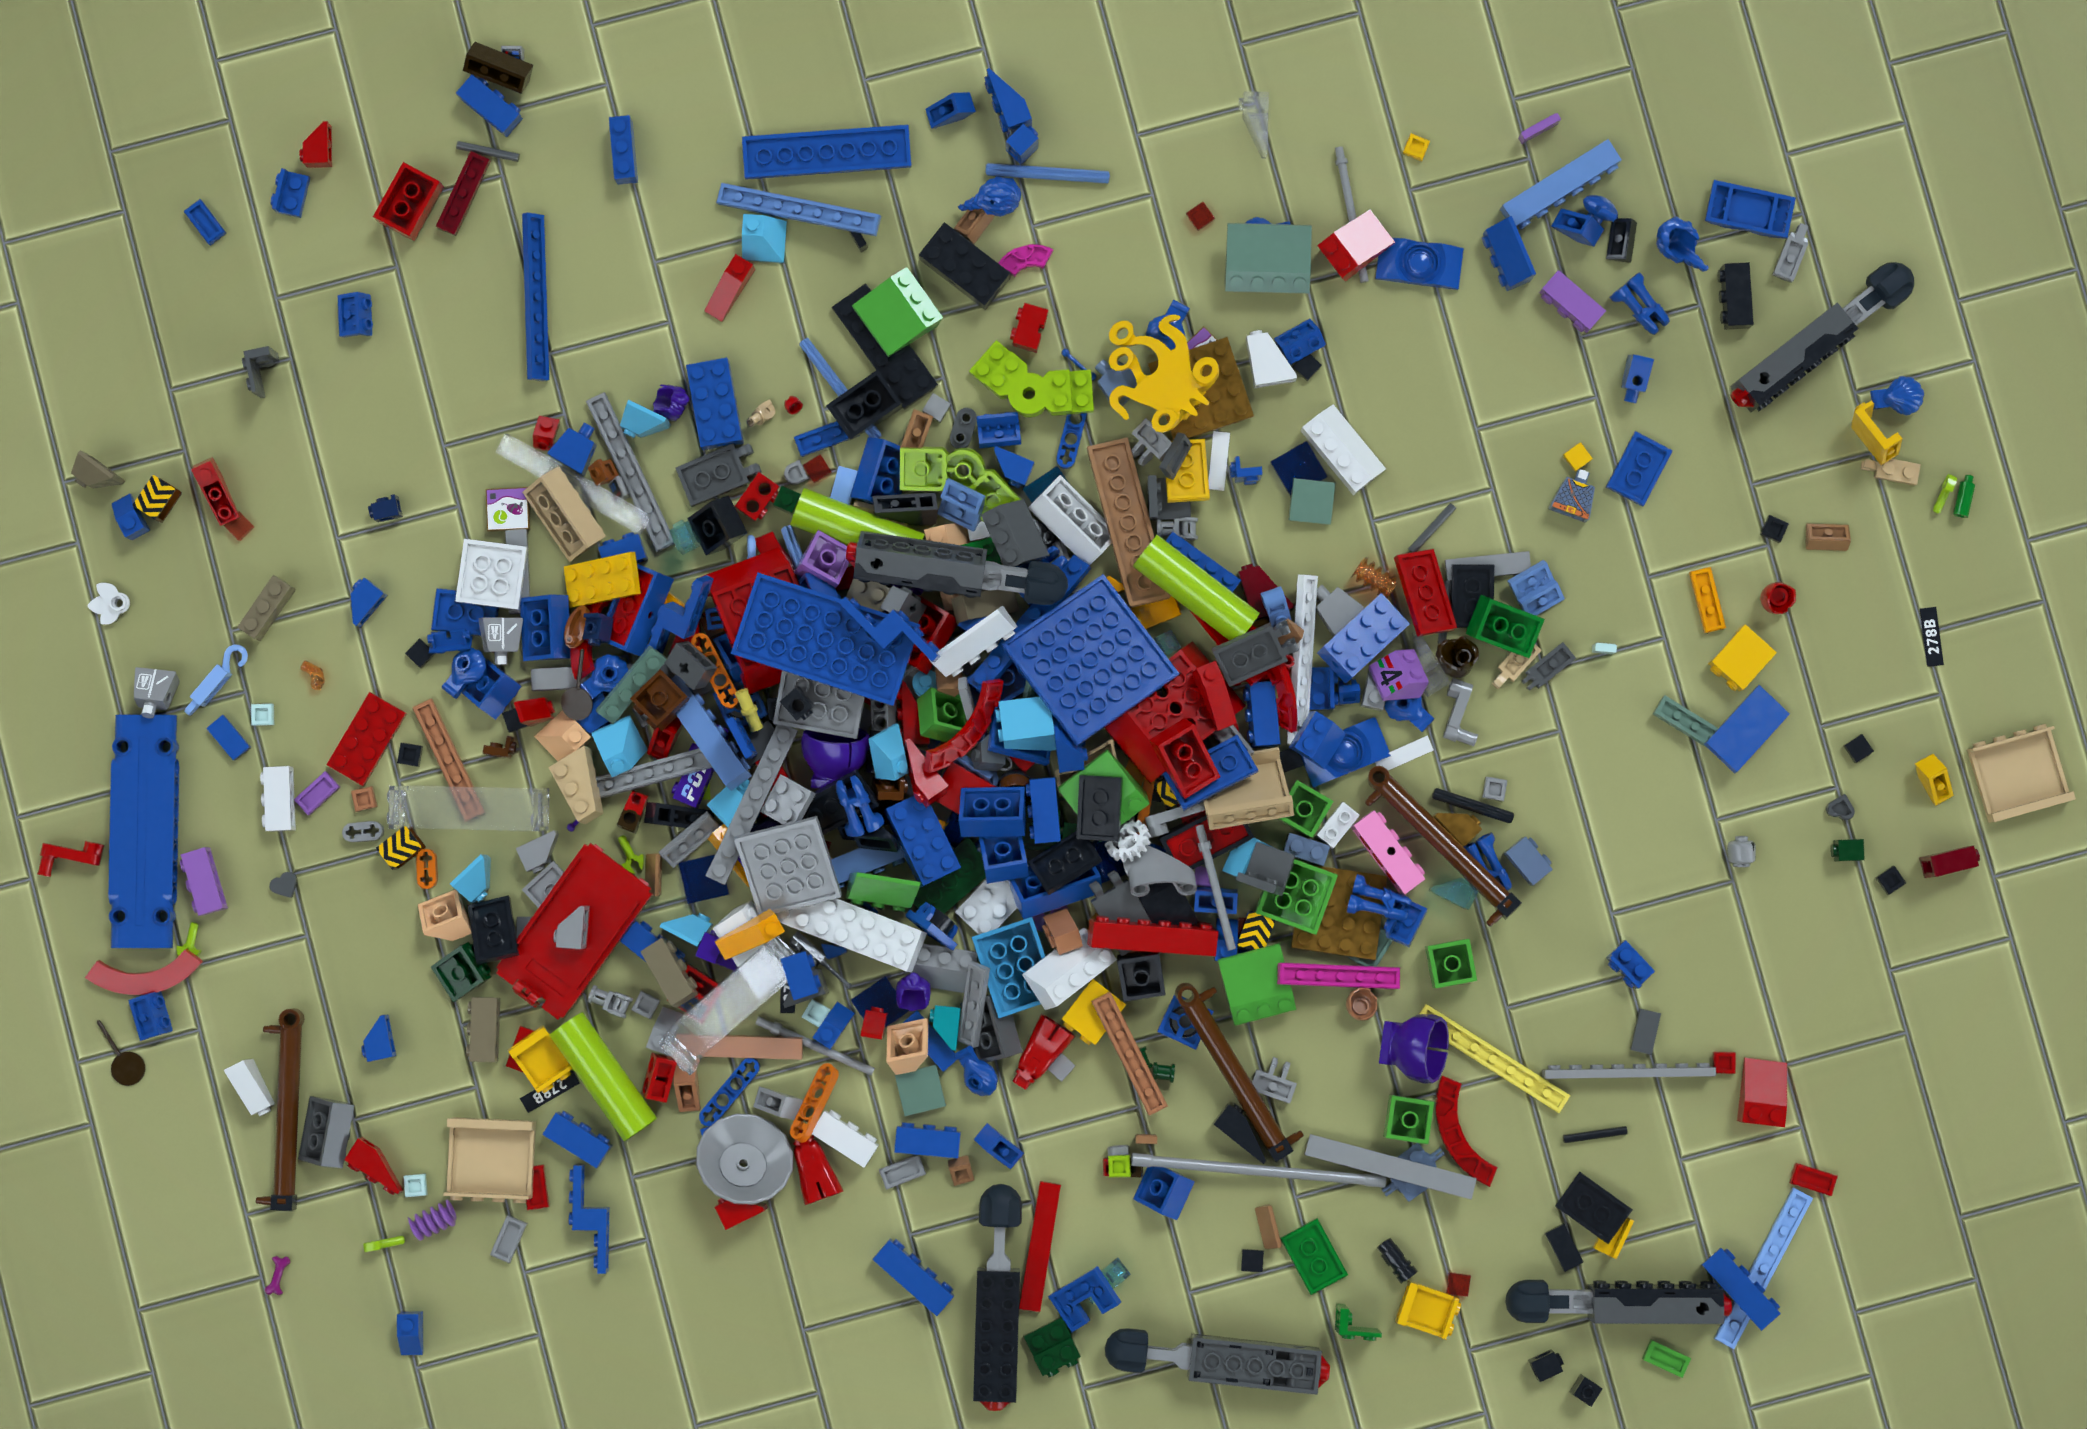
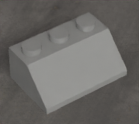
[912,943,978,993]

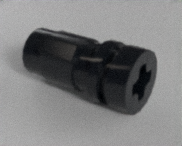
[1377,1237,1418,1284]

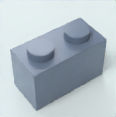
[1282,833,1330,866]
[1504,836,1553,886]

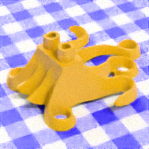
[1109,315,1220,433]

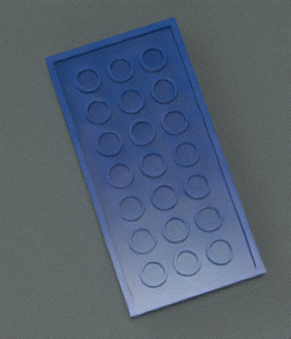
[731,573,921,706]

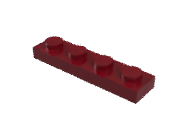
[436,151,491,236]

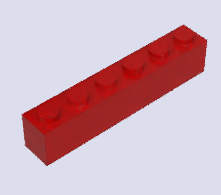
[1087,916,1219,957]

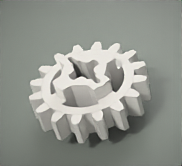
[1105,819,1151,863]

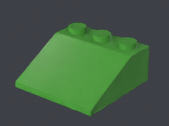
[852,267,943,357]
[1058,749,1150,841]
[1255,859,1338,935]
[846,872,920,912]
[1218,943,1297,1026]

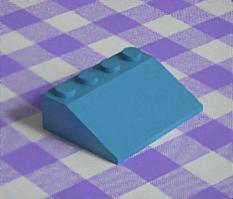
[971,917,1045,1018]

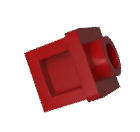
[533,416,560,451]

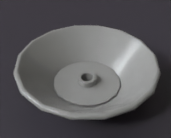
[696,1114,793,1205]

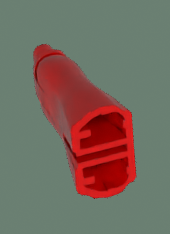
[1012,1014,1076,1090]
[793,1130,843,1205]

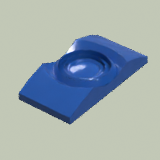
[1705,180,1796,239]
[1375,238,1464,290]
[1300,717,1391,787]

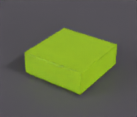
[1108,1155,1131,1178]

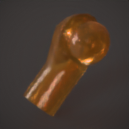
[300,660,325,690]

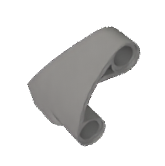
[1123,845,1197,897]

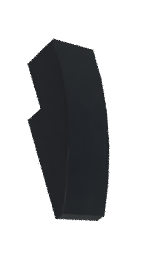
[838,817,898,852]

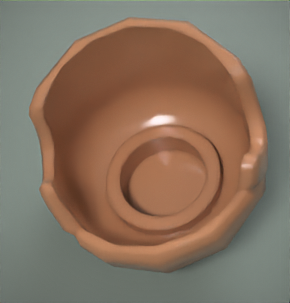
[1345,987,1377,1021]

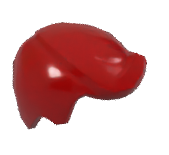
[1760,582,1796,614]

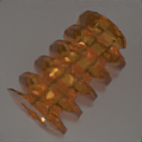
[1351,557,1398,599]

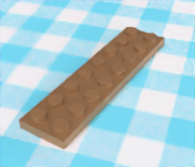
[1086,437,1170,608]

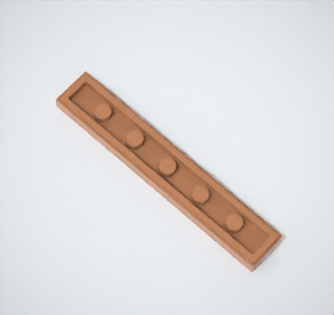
[412,698,486,822]
[1091,991,1168,1116]
[675,1033,803,1060]

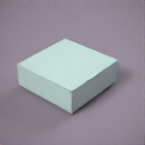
[1592,643,1617,654]
[251,704,274,726]
[802,999,831,1027]
[403,1174,428,1197]

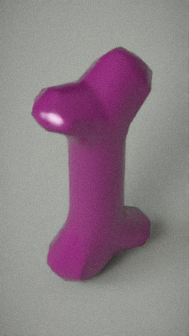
[264,1256,290,1295]

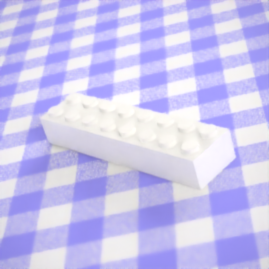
[754,898,927,973]

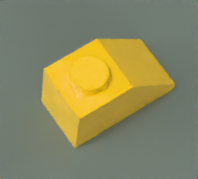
[1915,754,1954,806]

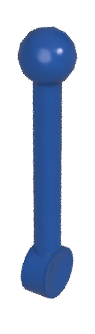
[1061,349,1096,381]

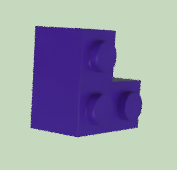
[695,930,739,972]

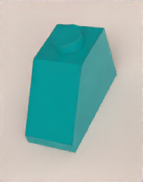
[929,1005,961,1051]

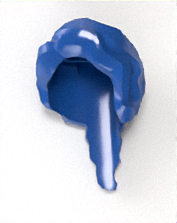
[958,176,1021,217]
[1656,216,1709,272]

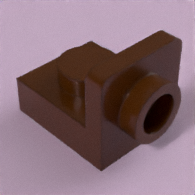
[483,736,517,759]

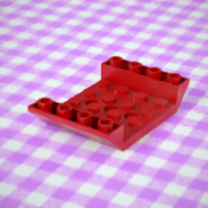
[701,547,798,694]
[1104,641,1246,784]

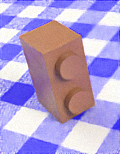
[1042,908,1083,955]

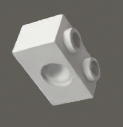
[1315,802,1360,849]

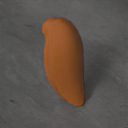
[564,605,590,648]

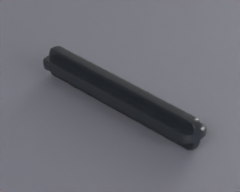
[1432,788,1514,823]

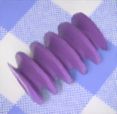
[408,1200,456,1241]

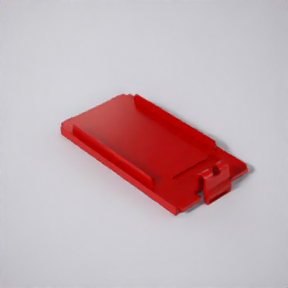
[496,843,653,1020]

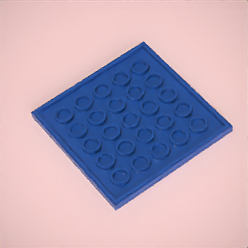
[1001,574,1180,746]

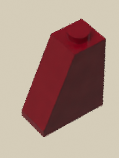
[1237,563,1294,621]
[1919,845,1980,878]

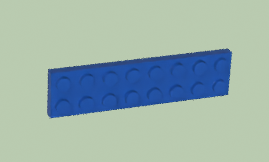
[742,125,912,180]

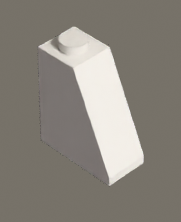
[1246,330,1297,389]
[224,1059,275,1117]

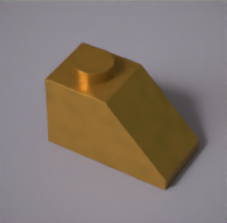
[1433,813,1482,847]

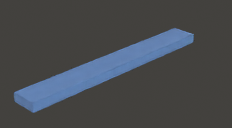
[716,183,881,236]

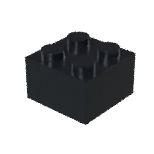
[687,496,747,556]
[1117,951,1166,1002]

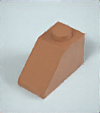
[674,1063,701,1112]

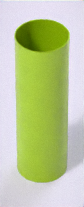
[790,488,925,546]
[1133,535,1260,640]
[549,1012,657,1142]

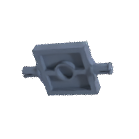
[1381,1143,1445,1202]

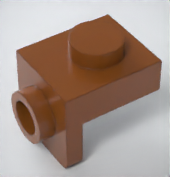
[588,459,618,486]

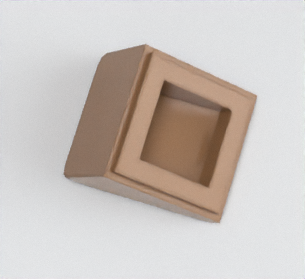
[948,1155,974,1186]

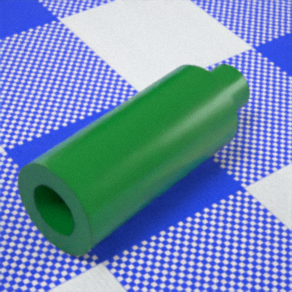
[1953,475,1975,518]

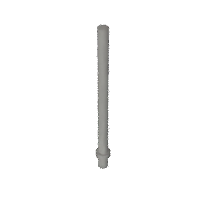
[1335,147,1369,283]

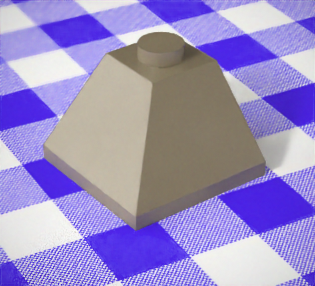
[71,450,125,489]

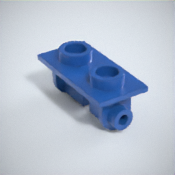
[427,629,473,654]

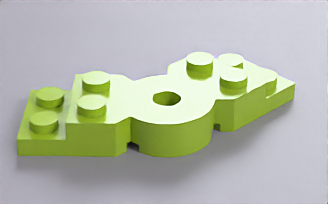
[969,340,1094,418]
[900,447,1021,522]

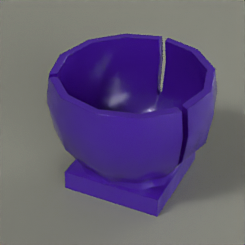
[801,728,870,788]
[1379,1014,1449,1083]

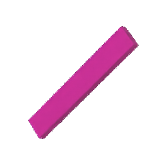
[1277,963,1400,989]

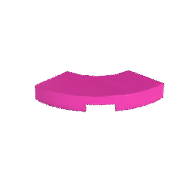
[998,244,1053,277]

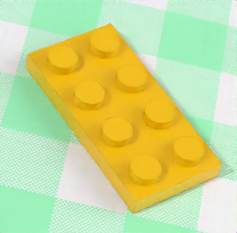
[564,552,641,608]

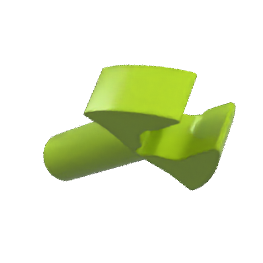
[1933,474,1957,514]
[618,835,644,874]
[176,922,202,957]
[363,1236,405,1252]

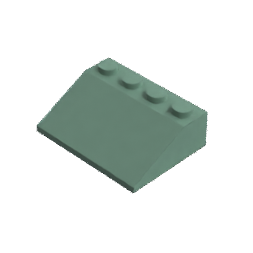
[1225,223,1312,293]

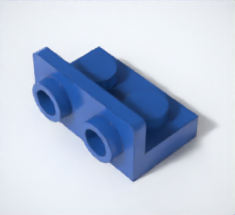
[270,168,310,218]
[338,292,373,338]
[1274,319,1326,365]
[1309,667,1338,710]
[1606,940,1655,989]
[128,991,173,1041]

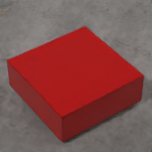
[1713,1052,1736,1074]

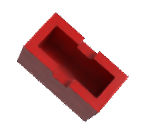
[1010,303,1049,353]

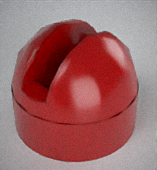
[784,396,803,415]

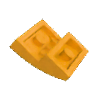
[1131,596,1182,630]

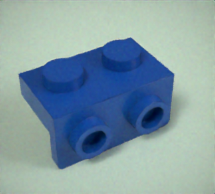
[976,412,1021,449]
[1229,456,1263,485]
[1384,901,1428,947]

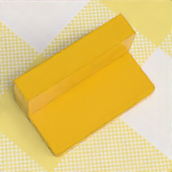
[1593,1217,1634,1259]

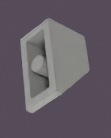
[1360,669,1385,711]
[516,830,559,874]
[554,906,590,949]
[646,1007,683,1055]
[753,1086,803,1120]

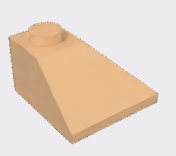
[534,710,594,762]
[418,889,472,941]
[886,1018,928,1075]

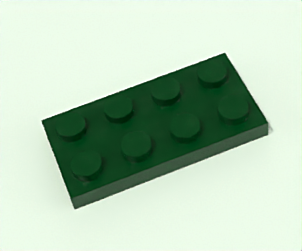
[913,837,986,914]

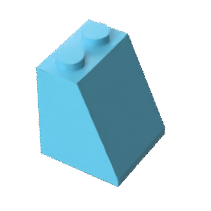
[995,697,1056,751]

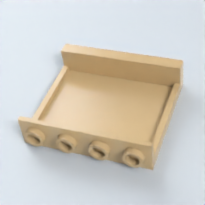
[1967,724,2076,823]
[1203,747,1294,830]
[443,1117,536,1203]

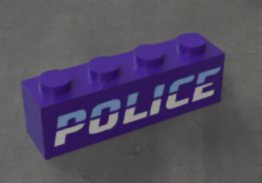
[671,725,730,808]

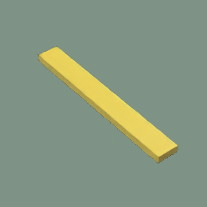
[1419,1004,1571,1113]

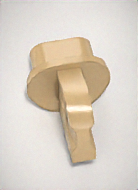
[746,399,775,427]

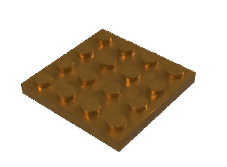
[1148,337,1254,440]
[1291,865,1387,960]

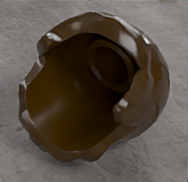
[1435,636,1479,678]

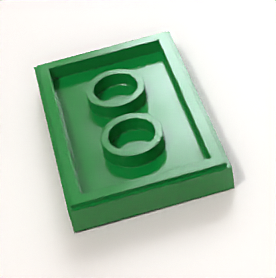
[1280,1218,1348,1295]

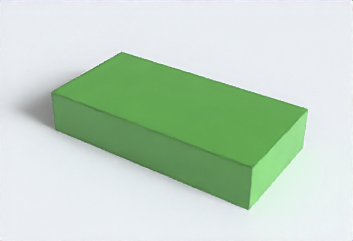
[1642,1340,1691,1378]

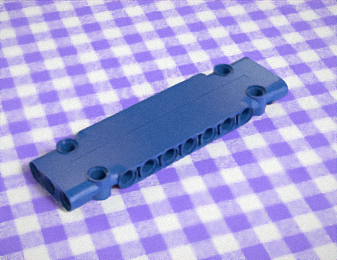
[108,715,179,948]

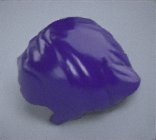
[653,384,689,421]
[896,972,931,1012]

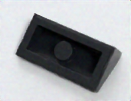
[1606,218,1637,263]

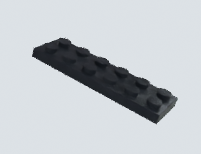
[832,283,938,410]
[751,769,880,835]

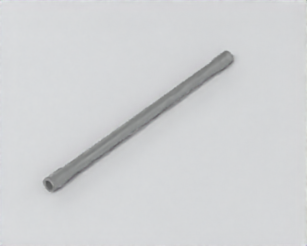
[1131,1153,1386,1188]

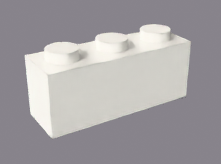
[260,766,296,832]
[812,1110,879,1167]

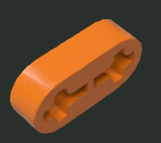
[416,849,438,889]

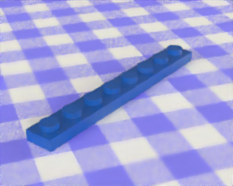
[522,212,549,381]
[968,555,1091,693]

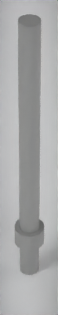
[1195,825,1236,951]
[755,1016,875,1076]

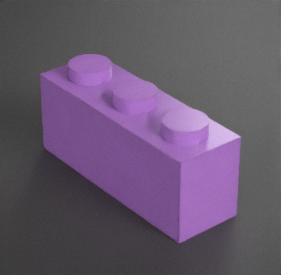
[1539,270,1606,333]
[180,847,228,916]

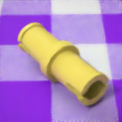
[735,688,763,732]

